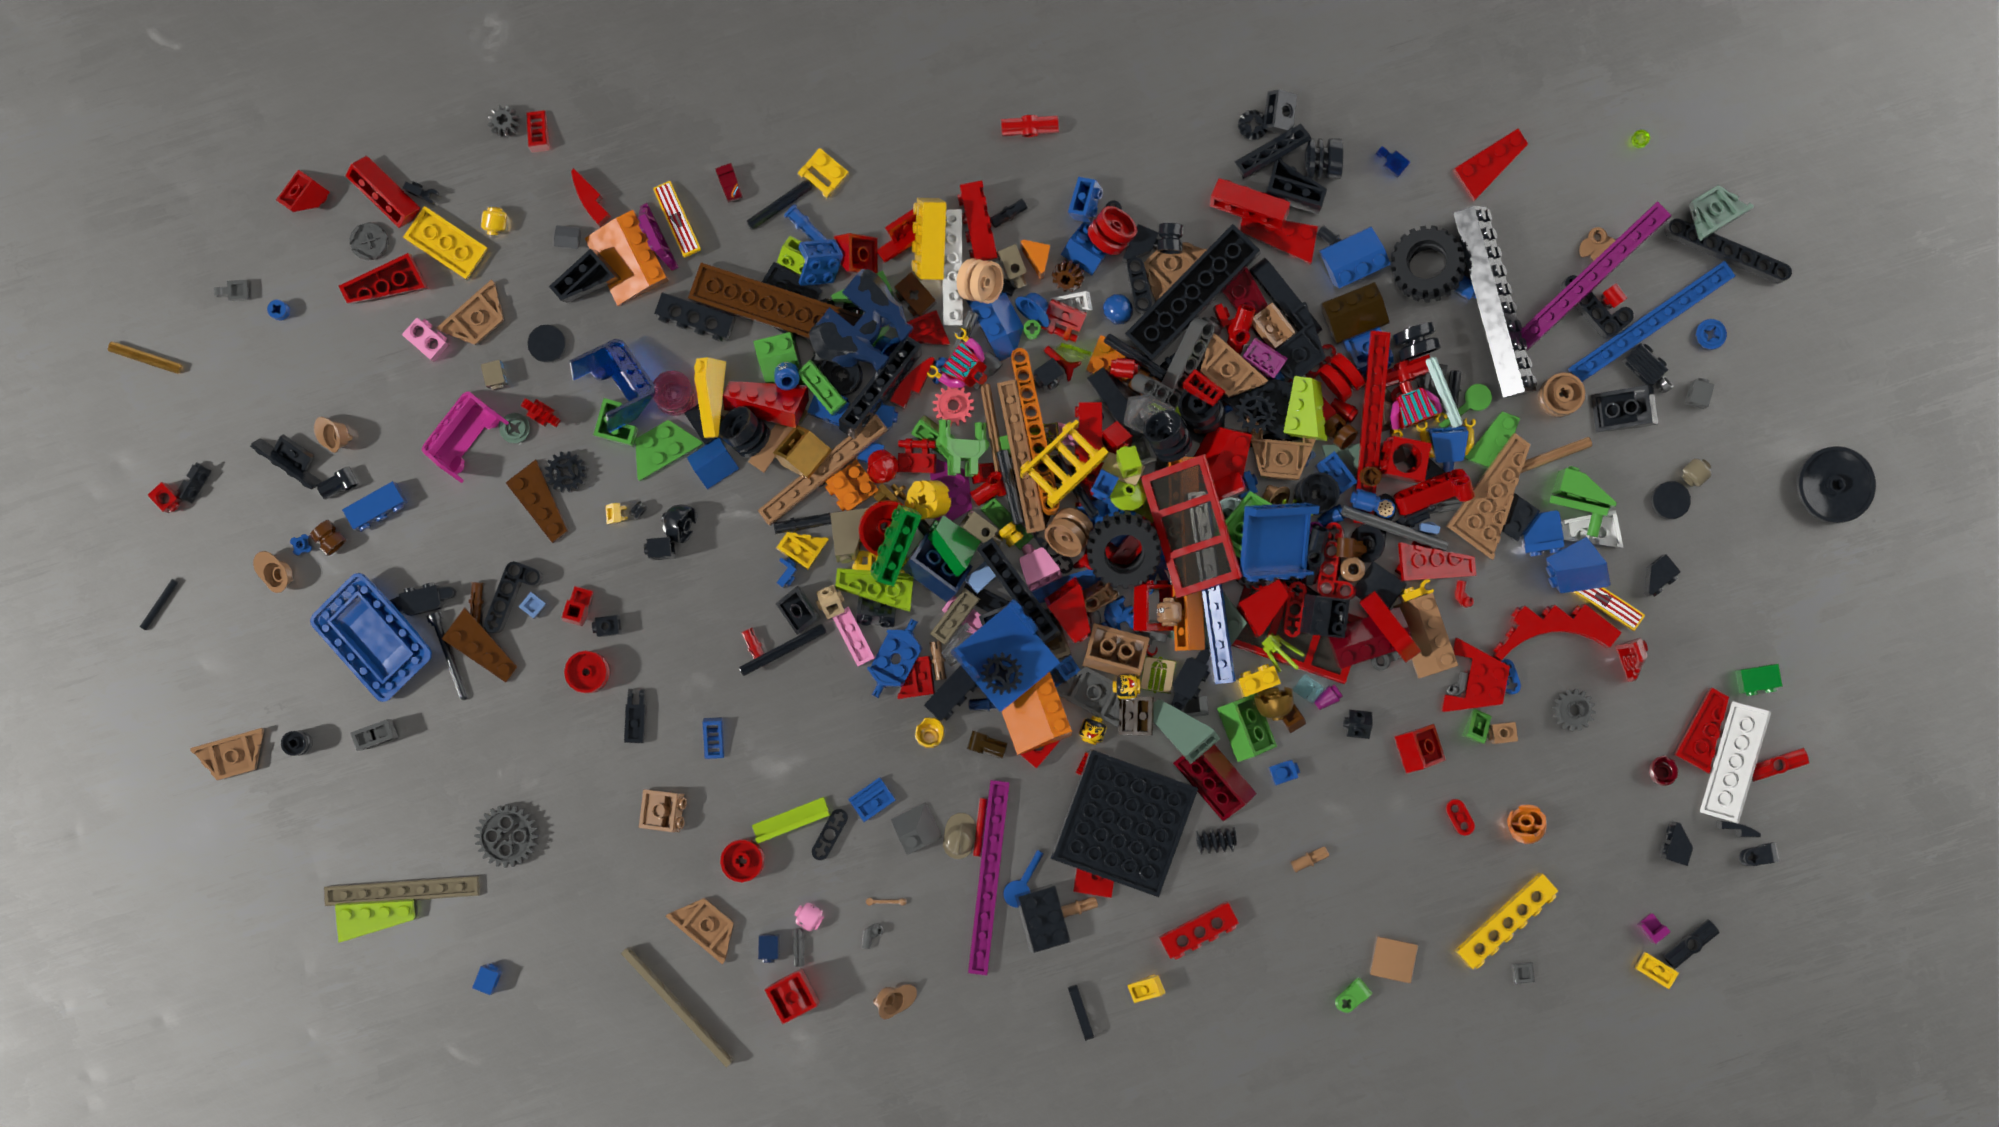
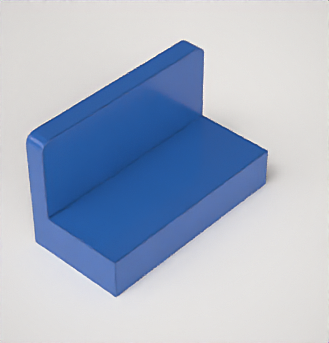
[1315,451,1357,494]

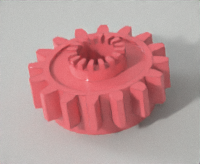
[933,387,974,427]

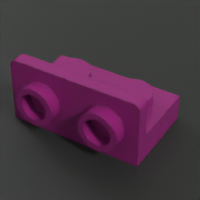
[1242,338,1287,379]

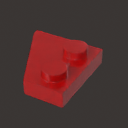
[907,310,950,346]
[897,656,935,699]

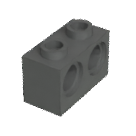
[350,719,398,751]

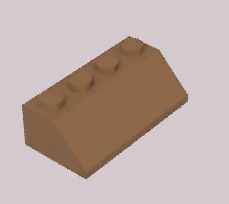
[1393,593,1458,679]

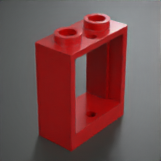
[1133,580,1174,631]

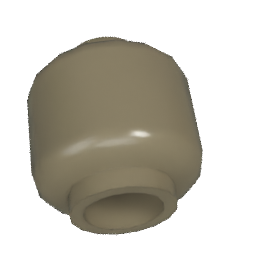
[1682,458,1712,487]

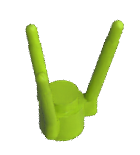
[1261,633,1305,673]

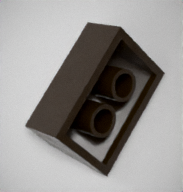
[1322,282,1390,344]

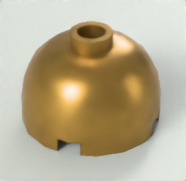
[1254,687,1294,721]

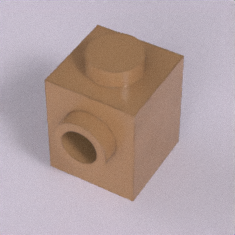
[1487,722,1518,744]

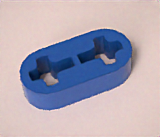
[1500,659,1521,695]

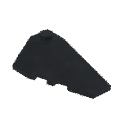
[1087,367,1156,444]

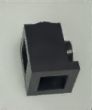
[592,615,622,637]

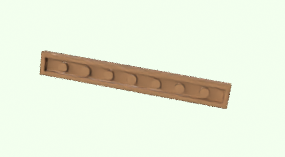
[997,379,1046,534]
[758,414,888,526]

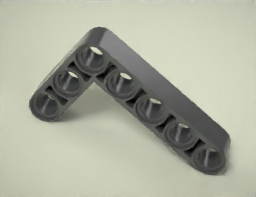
[1131,318,1215,409]

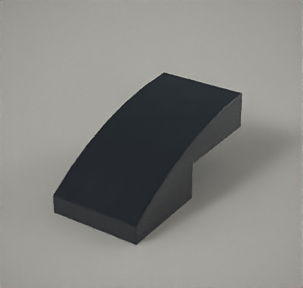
[1717,821,1761,837]

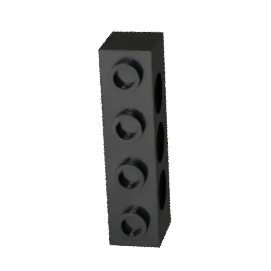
[654,292,736,342]

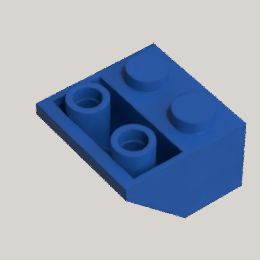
[1060,222,1107,275]

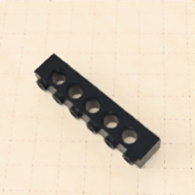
[839,336,922,439]
[977,538,1061,645]

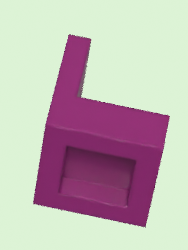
[1637,913,1671,944]

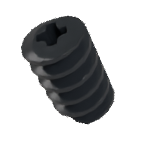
[1196,827,1237,855]

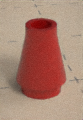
[1330,398,1359,423]

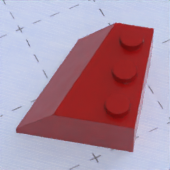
[1193,426,1252,484]

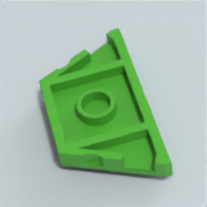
[635,420,703,481]

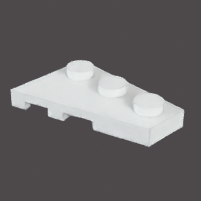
[1561,510,1624,548]

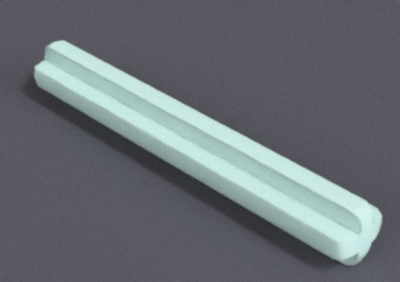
[1426,357,1463,427]

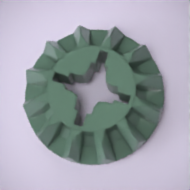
[499,413,530,443]

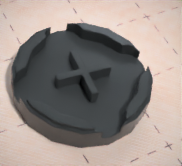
[349,222,389,261]

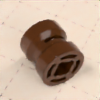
[1359,467,1382,486]

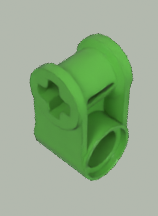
[1335,977,1373,1013]

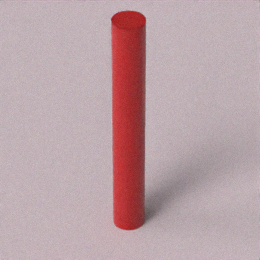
[973,798,987,857]

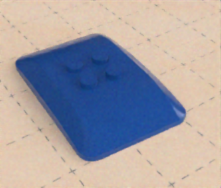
[310,573,432,702]

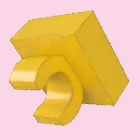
[605,503,628,524]

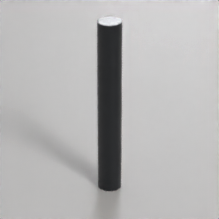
[139,579,179,630]

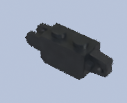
[389,582,457,616]
[1171,648,1211,711]

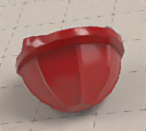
[867,450,898,483]

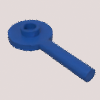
[1003,850,1044,908]

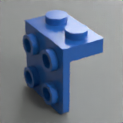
[1523,510,1565,557]

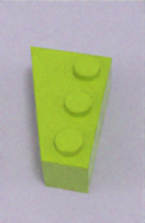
[1283,376,1327,441]

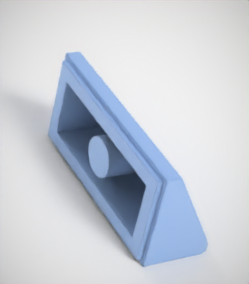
[964,561,996,594]

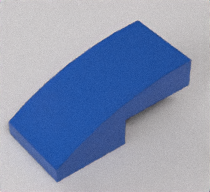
[1050,655,1080,687]

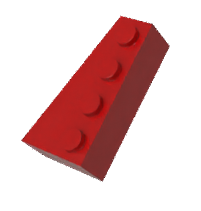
[957,180,998,262]

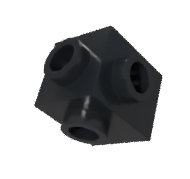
[1343,709,1373,739]

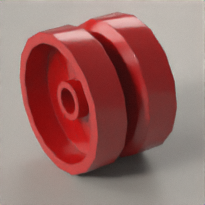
[1088,206,1137,255]
[1317,353,1365,402]
[564,651,611,694]
[720,839,765,883]

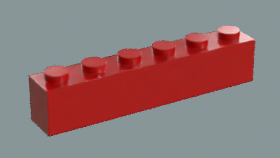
[1075,402,1102,507]

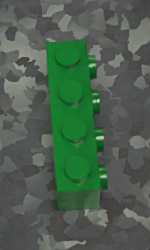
[871,504,922,587]

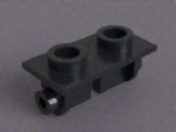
[177,462,212,503]

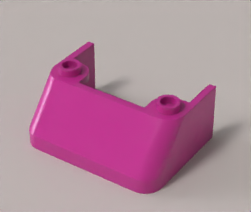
[422,391,509,483]

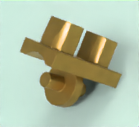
[873,483,907,504]

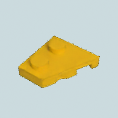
[776,532,829,570]

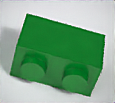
[1735,664,1783,696]

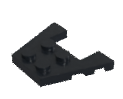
[1246,302,1326,381]

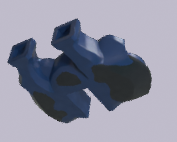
[809,269,914,373]

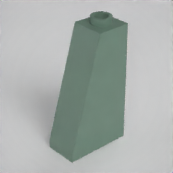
[1153,699,1220,764]

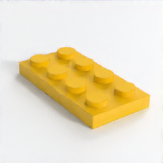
[403,206,488,280]

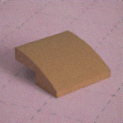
[1370,937,1418,983]

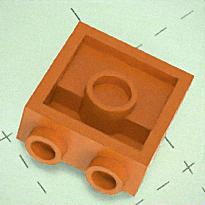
[1086,335,1136,382]
[825,459,879,511]

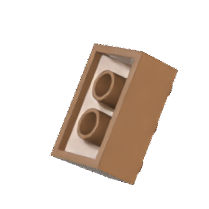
[1082,623,1150,679]

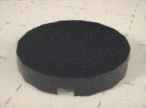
[527,324,566,363]
[1652,481,1691,519]

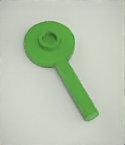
[1439,384,1492,428]

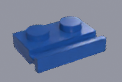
[848,777,896,822]

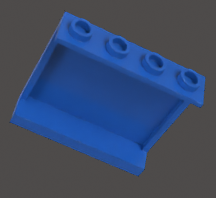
[1240,503,1319,582]

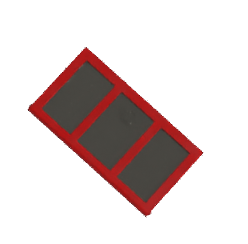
[1141,454,1242,598]
[1231,585,1362,685]

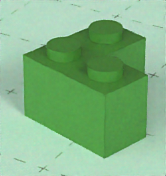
[593,398,638,447]

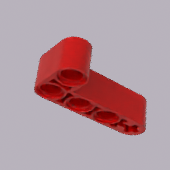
[1394,469,1475,515]
[1317,522,1356,600]
[1359,591,1421,663]

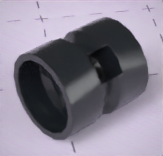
[1158,223,1184,254]
[281,731,313,756]

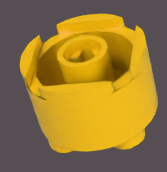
[905,480,951,519]

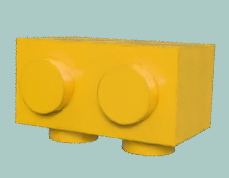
[1236,664,1281,697]

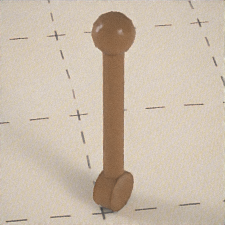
[866,898,906,906]

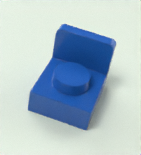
[1269,760,1300,785]

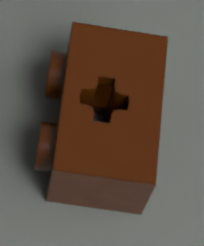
[894,272,937,317]

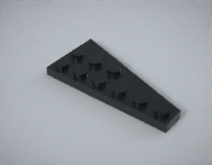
[1194,360,1293,441]

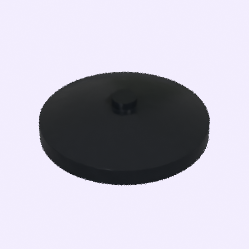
[1797,446,1876,523]

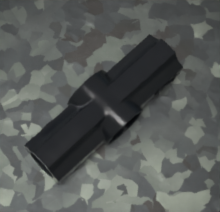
[1299,525,1329,585]
[1663,919,1720,969]

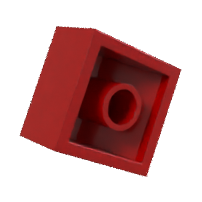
[1395,724,1446,774]

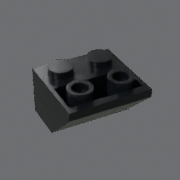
[1300,594,1350,638]

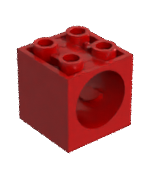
[1378,436,1432,483]
[765,968,820,1025]

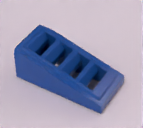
[702,717,724,759]

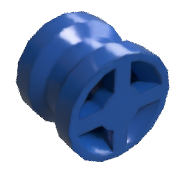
[267,300,290,321]

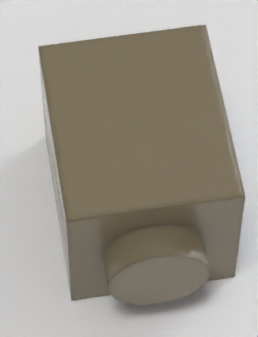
[480,360,508,391]

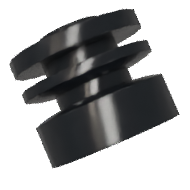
[1305,138,1343,179]
[820,360,863,396]
[719,406,770,458]
[1143,410,1193,462]
[1293,472,1340,516]

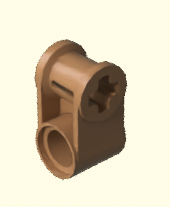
[1082,580,1119,612]

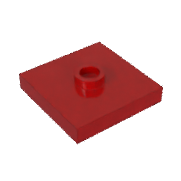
[1073,869,1114,898]

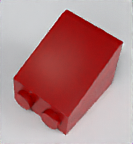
[1044,577,1090,643]
[1237,579,1290,638]

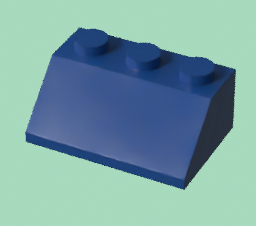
[1319,226,1390,289]

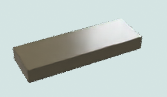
[930,588,980,645]

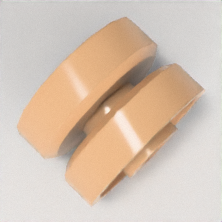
[957,258,1004,304]

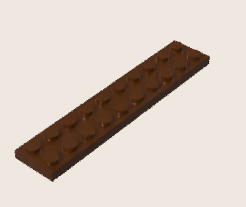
[688,262,863,339]

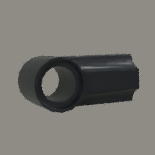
[316,467,358,500]

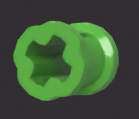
[1023,320,1041,339]

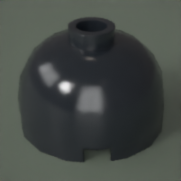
[661,504,697,543]

